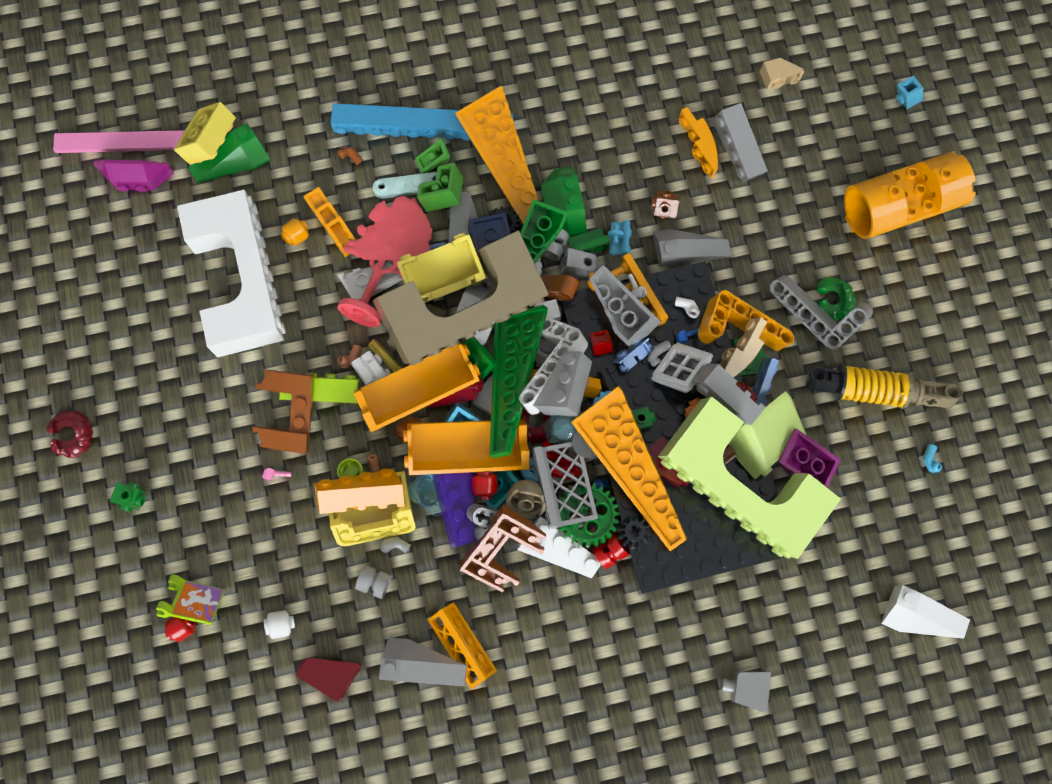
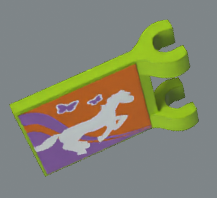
[156,574,225,625]

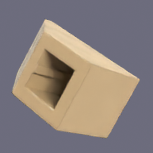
[760,58,804,90]

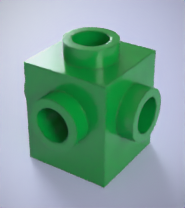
[110,482,146,512]

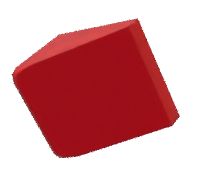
[589,330,613,356]

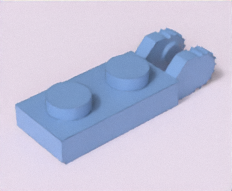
[752,357,779,406]

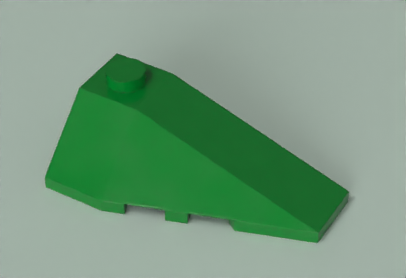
[520,199,568,264]

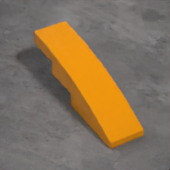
[303,187,356,257]

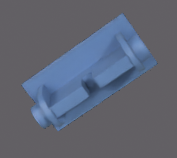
[612,338,653,373]

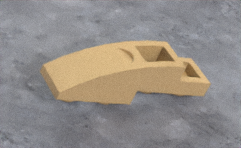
[720,317,767,377]

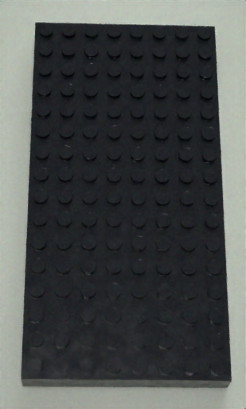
[559,261,785,595]

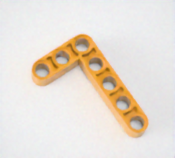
[698,290,794,351]

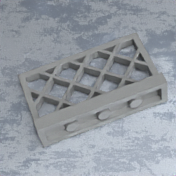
[532,442,598,530]

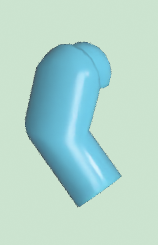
[923,444,942,473]

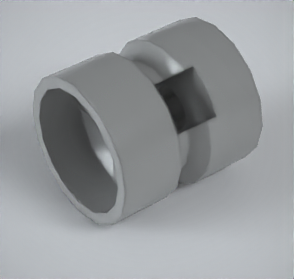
[541,229,569,261]
[355,565,392,599]

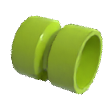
[337,458,366,478]

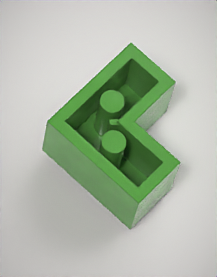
[417,162,463,212]

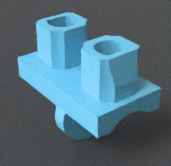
[608,220,632,256]

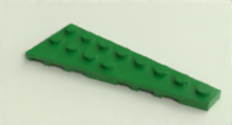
[489,305,548,458]

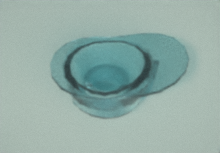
[544,413,581,445]
[408,474,442,516]

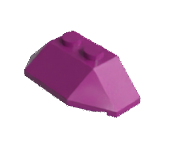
[94,160,174,192]

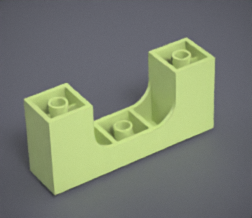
[658,397,841,559]

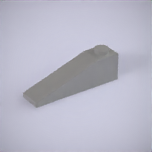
[449,192,478,248]
[590,265,661,346]

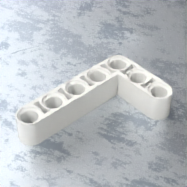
[519,317,588,415]

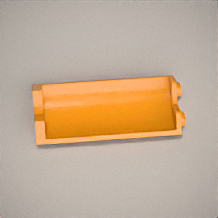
[353,341,480,432]
[403,419,529,475]

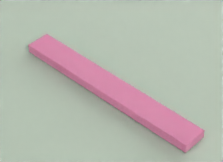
[53,130,185,153]

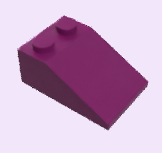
[778,428,841,488]

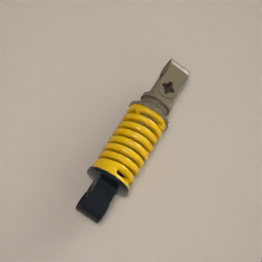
[805,364,962,409]

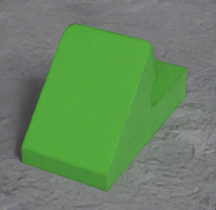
[415,139,450,174]

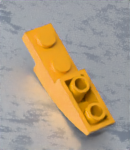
[678,107,718,178]

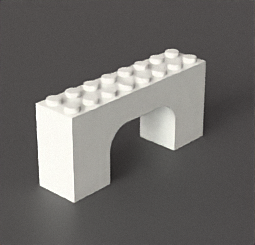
[177,190,286,357]

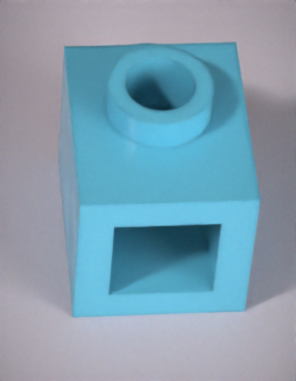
[896,76,923,109]

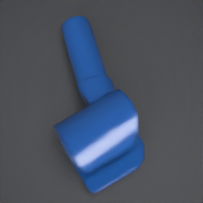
[676,328,699,344]

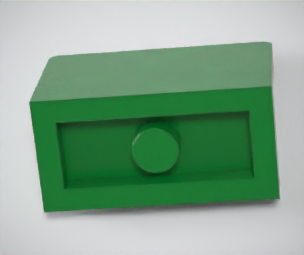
[567,228,610,254]

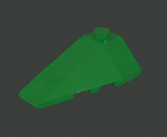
[188,123,270,183]

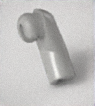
[380,536,411,553]

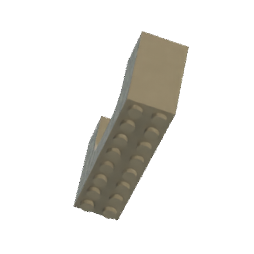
[373,231,549,366]

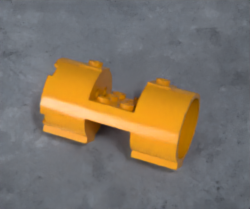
[844,151,975,239]

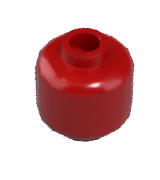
[472,471,498,500]
[165,617,197,642]

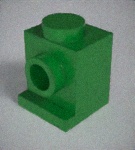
[632,407,655,431]

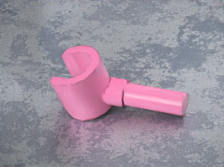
[262,468,291,481]

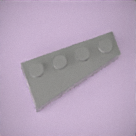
[711,103,768,183]

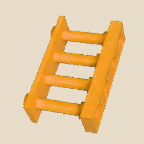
[587,253,668,340]

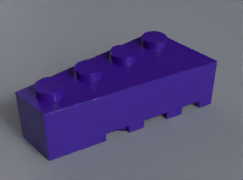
[432,472,475,549]

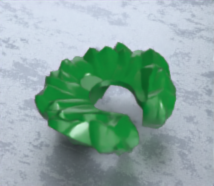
[816,277,856,322]

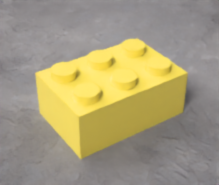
[174,102,236,165]

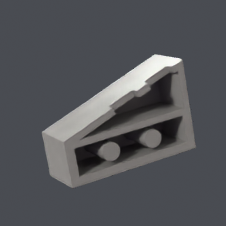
[533,351,592,416]

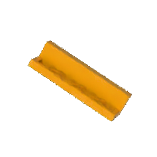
[428,602,497,689]

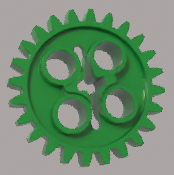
[558,483,620,548]

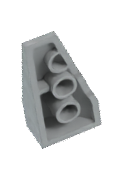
[653,229,732,267]
[379,638,467,686]

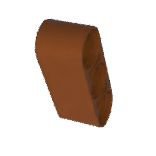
[541,275,580,301]

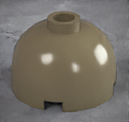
[506,480,546,519]

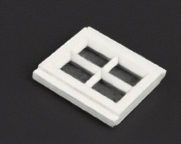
[651,343,713,393]

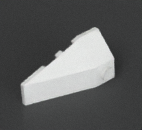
[881,585,970,638]

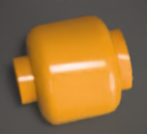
[280,218,309,246]

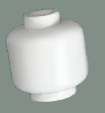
[264,610,295,639]

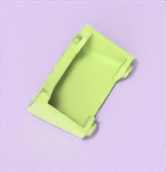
[729,391,806,479]

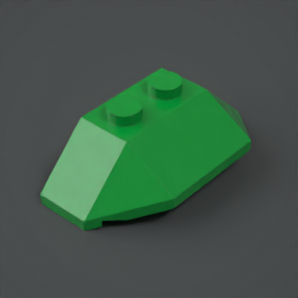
[540,166,587,237]

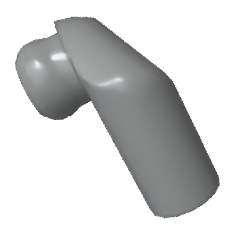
[648,340,671,367]

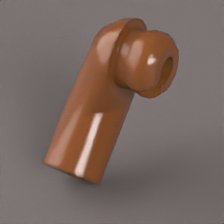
[337,146,363,165]

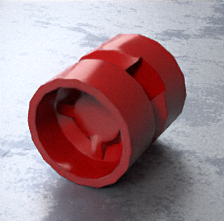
[593,532,630,569]

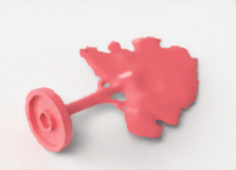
[338,196,432,327]

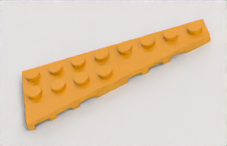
[455,86,538,225]
[571,386,687,551]

